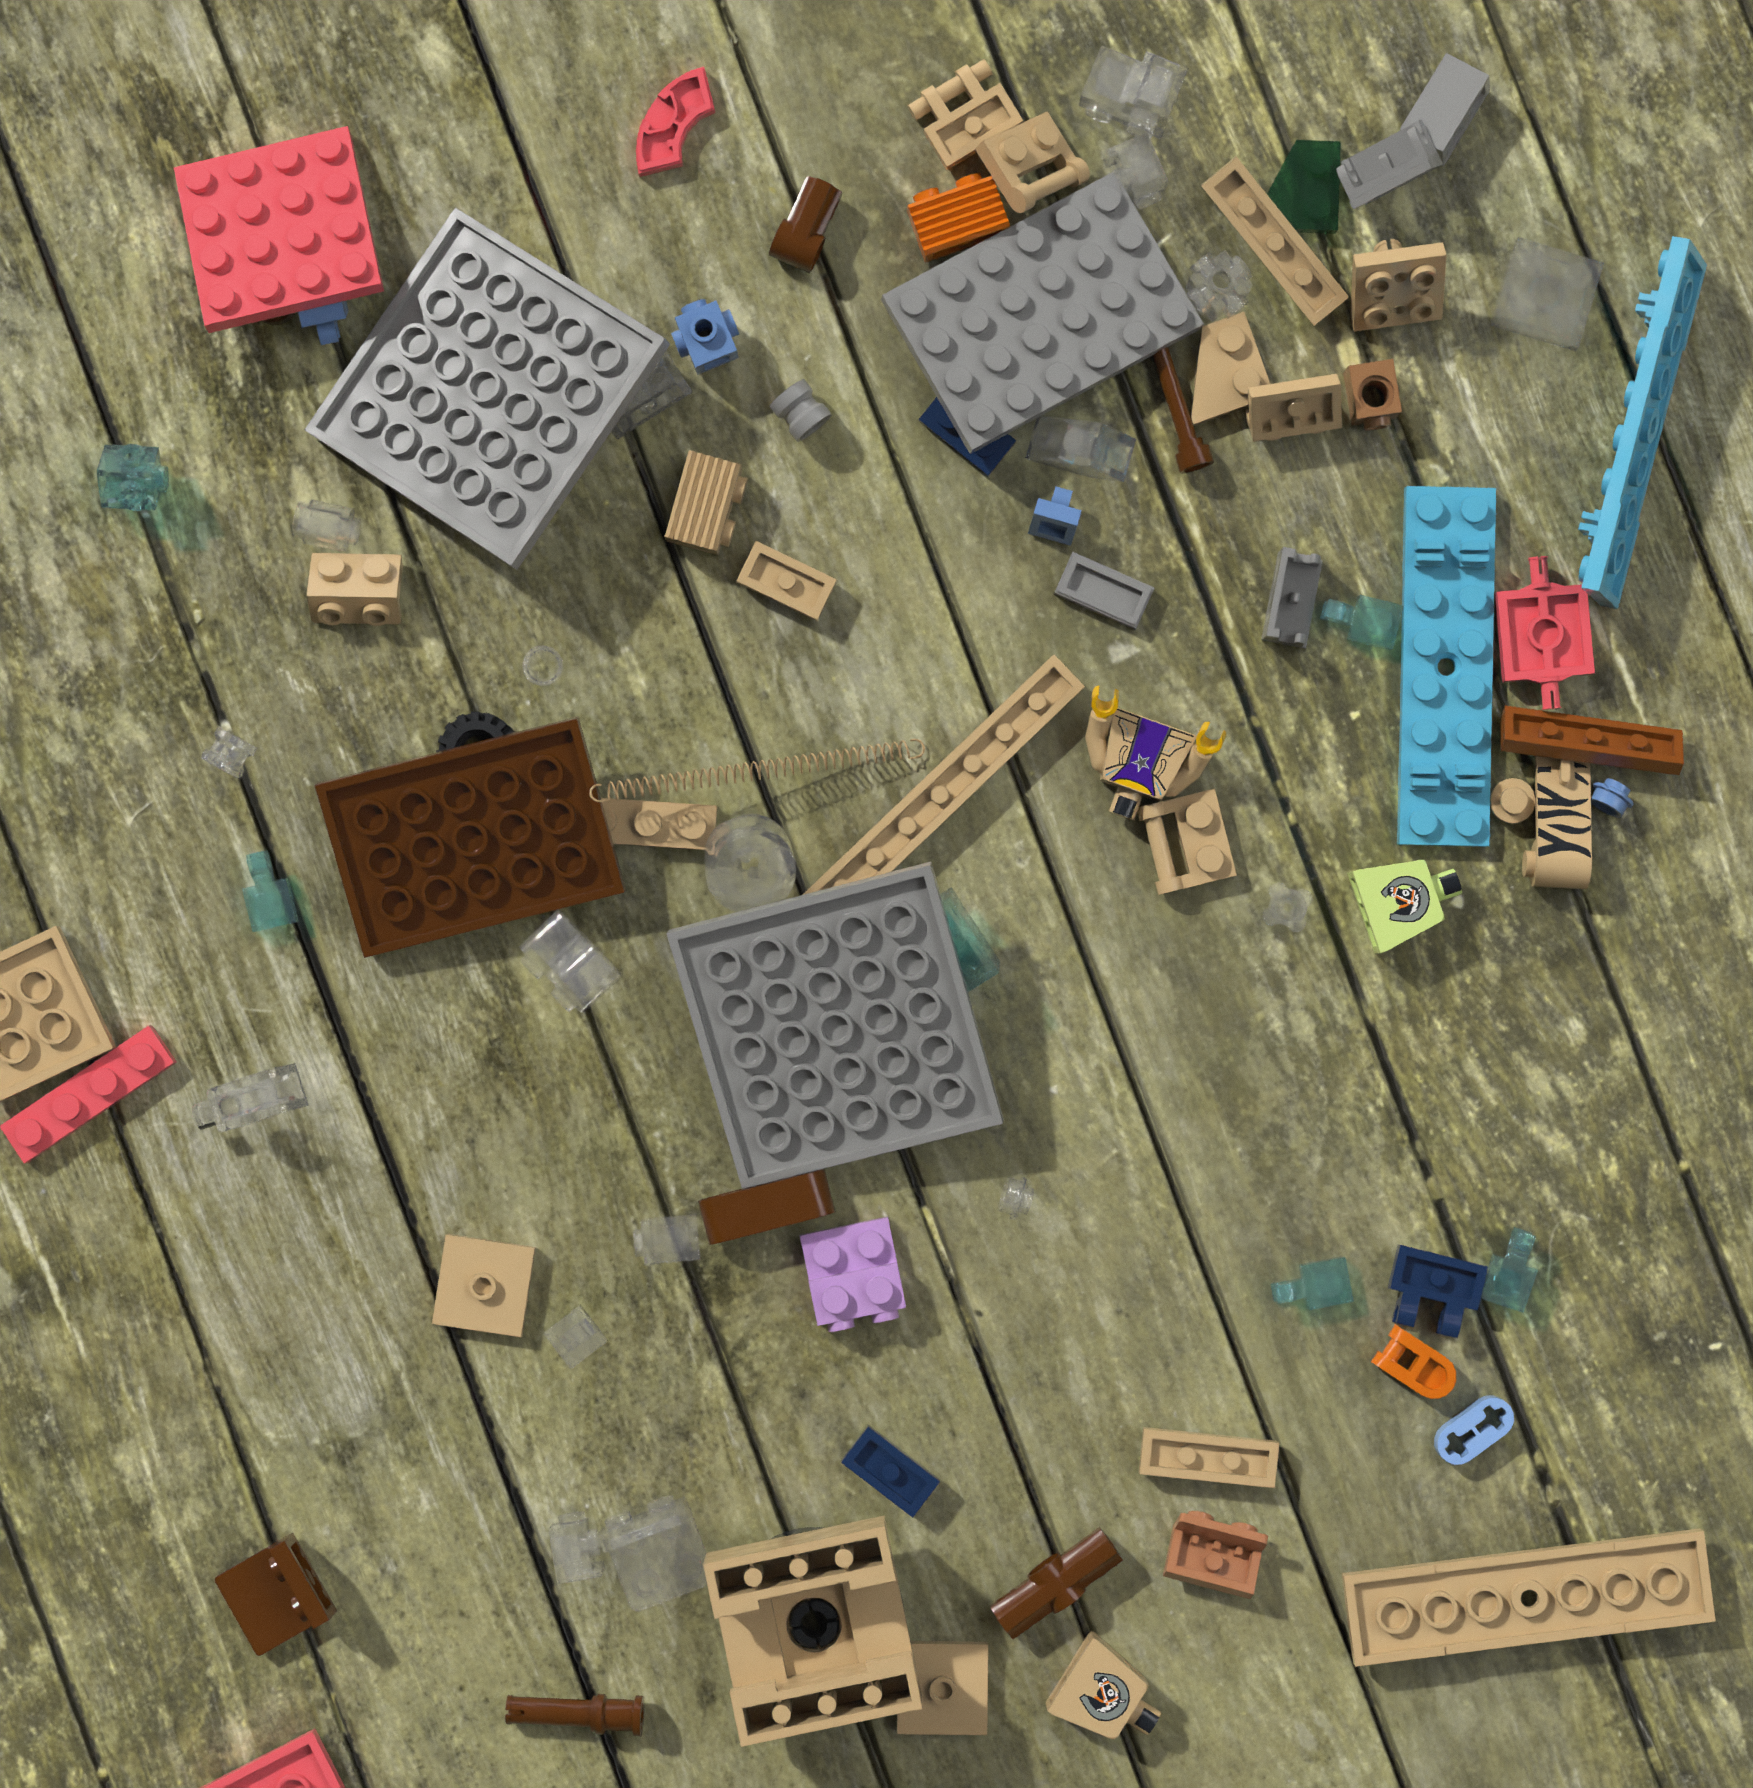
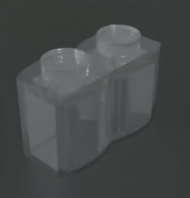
[519,910,623,1012]

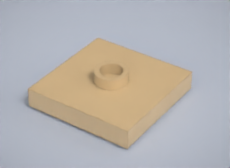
[432,1234,536,1337]
[897,1641,988,1735]

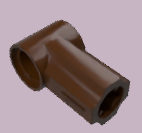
[769,176,842,274]

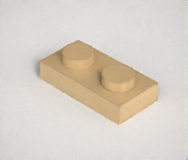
[736,541,837,622]

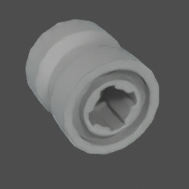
[770,379,832,442]

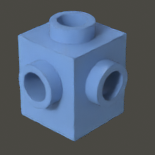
[671,299,739,375]

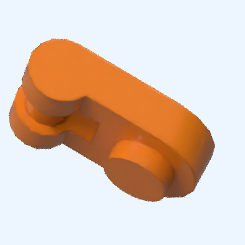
[1371,1324,1456,1399]

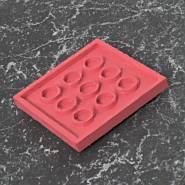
[174,126,384,333]

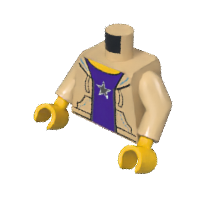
[1085,686,1227,820]

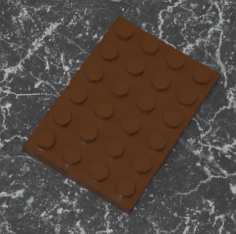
[315,716,626,958]

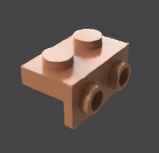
[1163,1511,1268,1599]

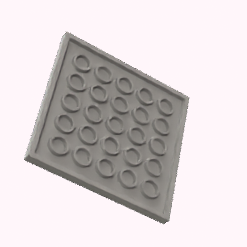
[304,208,670,570]
[667,862,1004,1189]

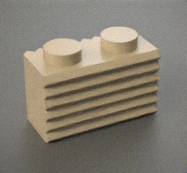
[665,450,748,555]

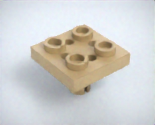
[1350,239,1447,332]

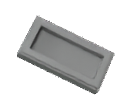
[1054,552,1154,630]

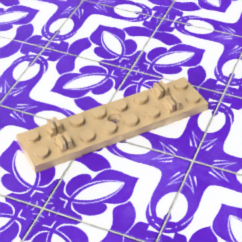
[1342,1528,1716,1667]

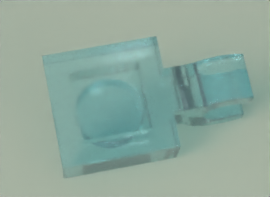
[1320,595,1404,650]
[242,850,299,932]
[1481,1227,1538,1313]
[1270,1256,1354,1310]

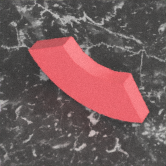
[636,66,715,177]

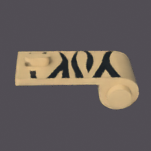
[1522,756,1592,889]

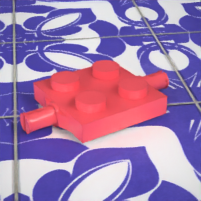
[1494,556,1595,710]

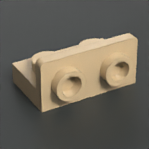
[1245,374,1342,442]

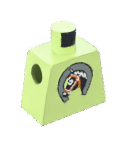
[1347,860,1462,954]

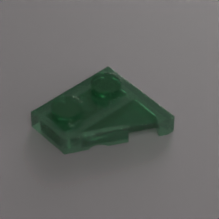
[1267,140,1341,234]

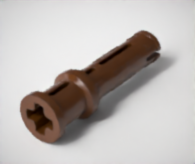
[505,1694,645,1737]

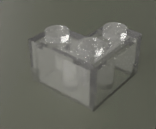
[1079,46,1189,140]

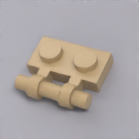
[907,59,1024,171]

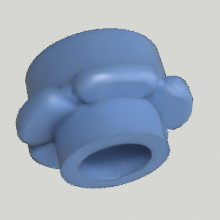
[1591,778,1633,818]

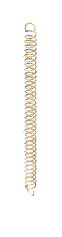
[590,739,925,802]

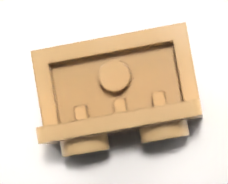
[306,553,403,626]

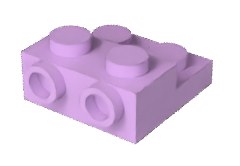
[800,1217,906,1332]

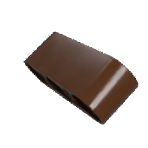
[698,1168,836,1245]

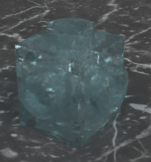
[96,444,169,511]

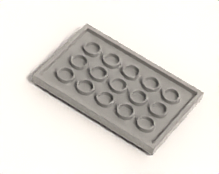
[881,171,1204,454]

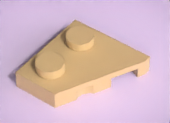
[1190,312,1270,426]

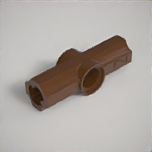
[990,1527,1123,1639]

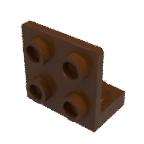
[215,1532,337,1656]

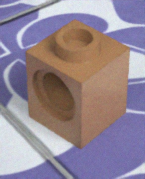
[1343,359,1402,431]

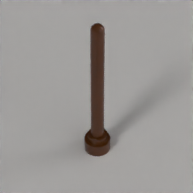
[1152,347,1214,474]

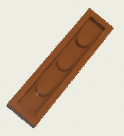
[1501,705,1684,775]

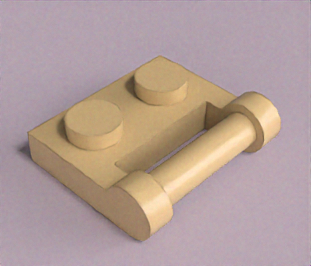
[975,111,1090,213]
[1137,788,1237,895]

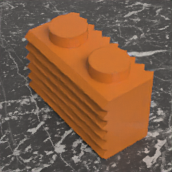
[907,173,1010,263]

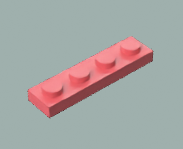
[0,1025,177,1164]

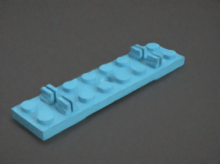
[1578,236,1707,609]
[1397,486,1496,847]

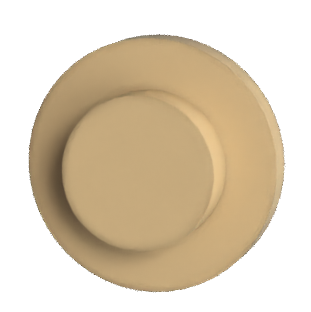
[1490,778,1536,823]

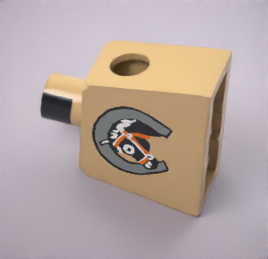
[1046,1630,1161,1740]

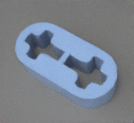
[1434,1395,1514,1465]

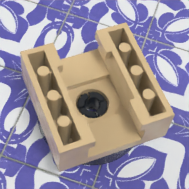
[703,1515,923,1747]

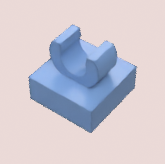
[298,301,349,345]
[1028,486,1082,546]

